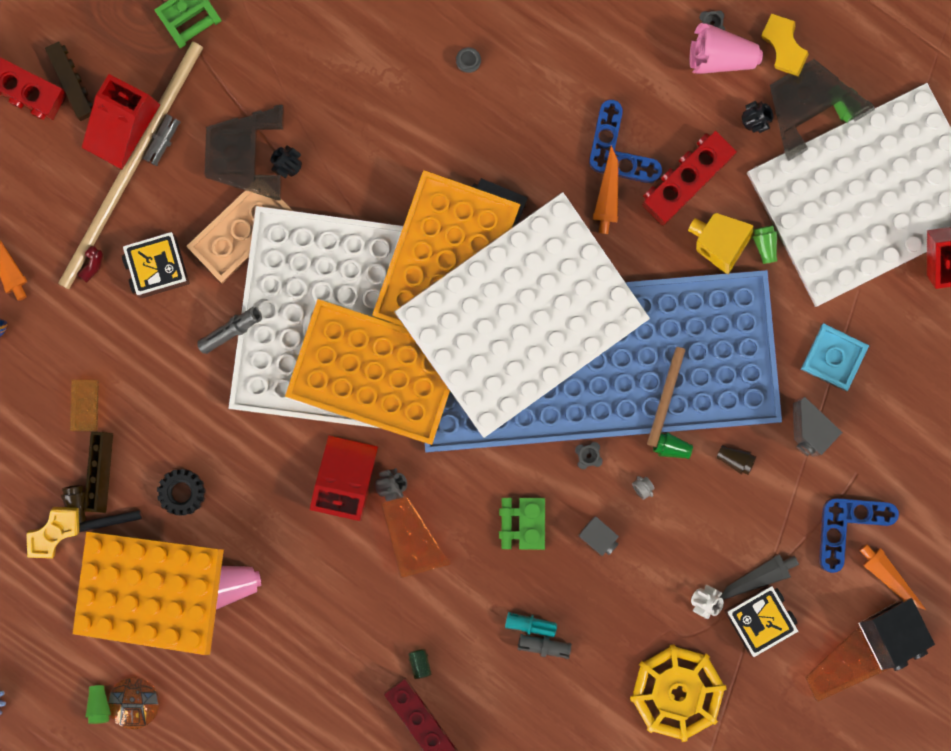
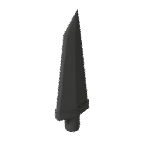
[720,554,799,600]

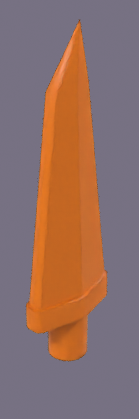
[593,146,619,234]
[0,240,28,301]
[859,544,926,610]

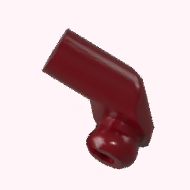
[77,246,103,283]

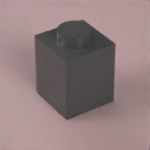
[577,516,619,556]

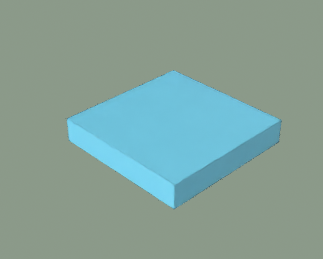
[800,323,869,391]

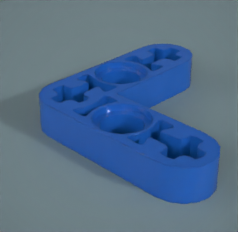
[589,100,662,183]
[819,499,899,573]

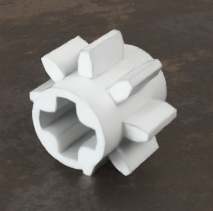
[691,585,724,619]

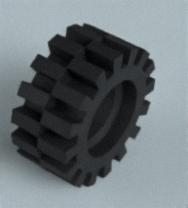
[157,469,206,516]

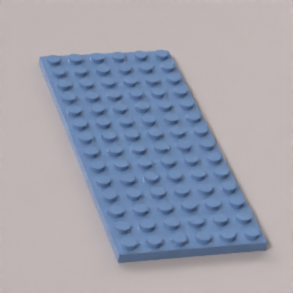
[425,270,782,453]

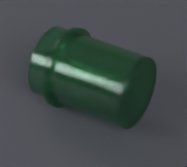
[408,649,432,679]

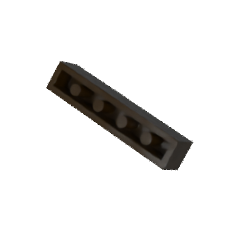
[45,41,93,121]
[84,431,113,513]

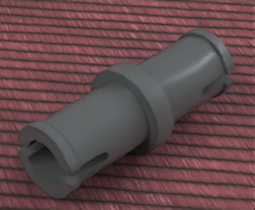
[143,114,181,166]
[518,634,571,659]

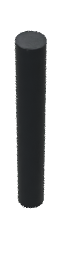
[79,509,142,532]

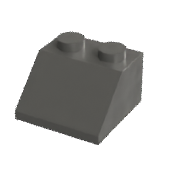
[793,397,843,457]

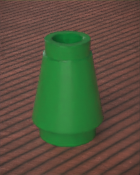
[653,432,693,459]

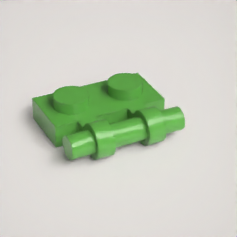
[499,498,545,550]

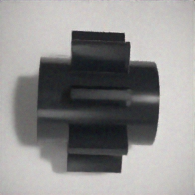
[742,101,774,133]
[270,145,302,178]

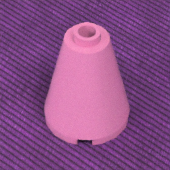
[690,23,763,74]
[216,566,261,610]

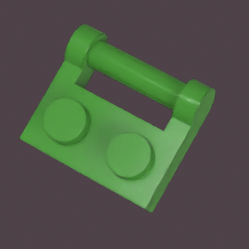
[154,0,222,49]

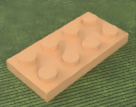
[187,177,293,284]

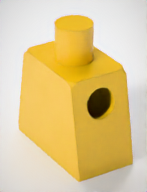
[688,213,753,274]

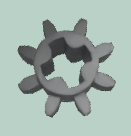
[375,468,407,501]

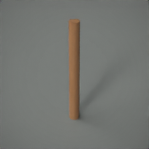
[647,347,686,447]

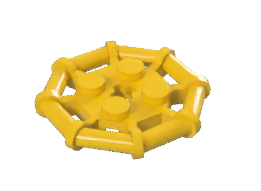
[630,644,727,742]

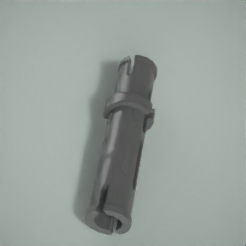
[197,307,262,354]

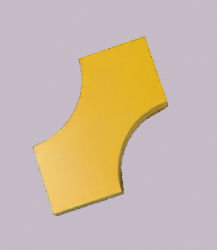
[761,14,809,77]
[27,507,79,558]

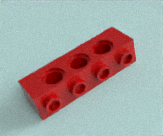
[0,57,67,121]
[642,130,737,226]

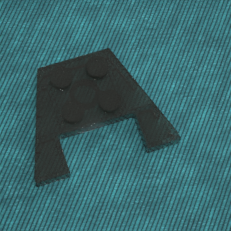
[770,59,875,161]
[204,105,284,200]

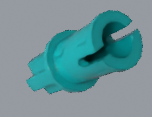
[505,612,557,637]

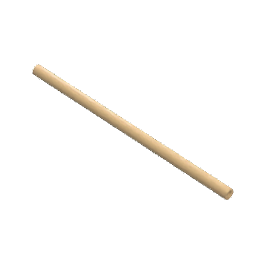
[58,42,203,289]

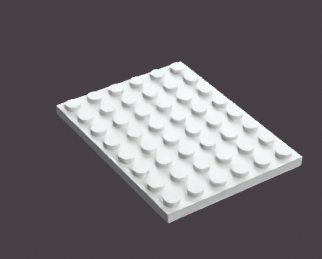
[747,83,951,307]
[394,192,650,438]
[229,206,403,429]

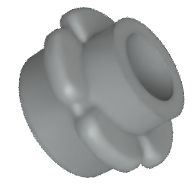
[632,476,655,500]

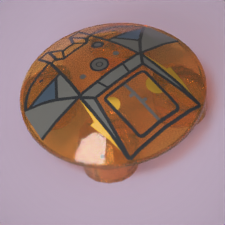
[108,677,159,729]

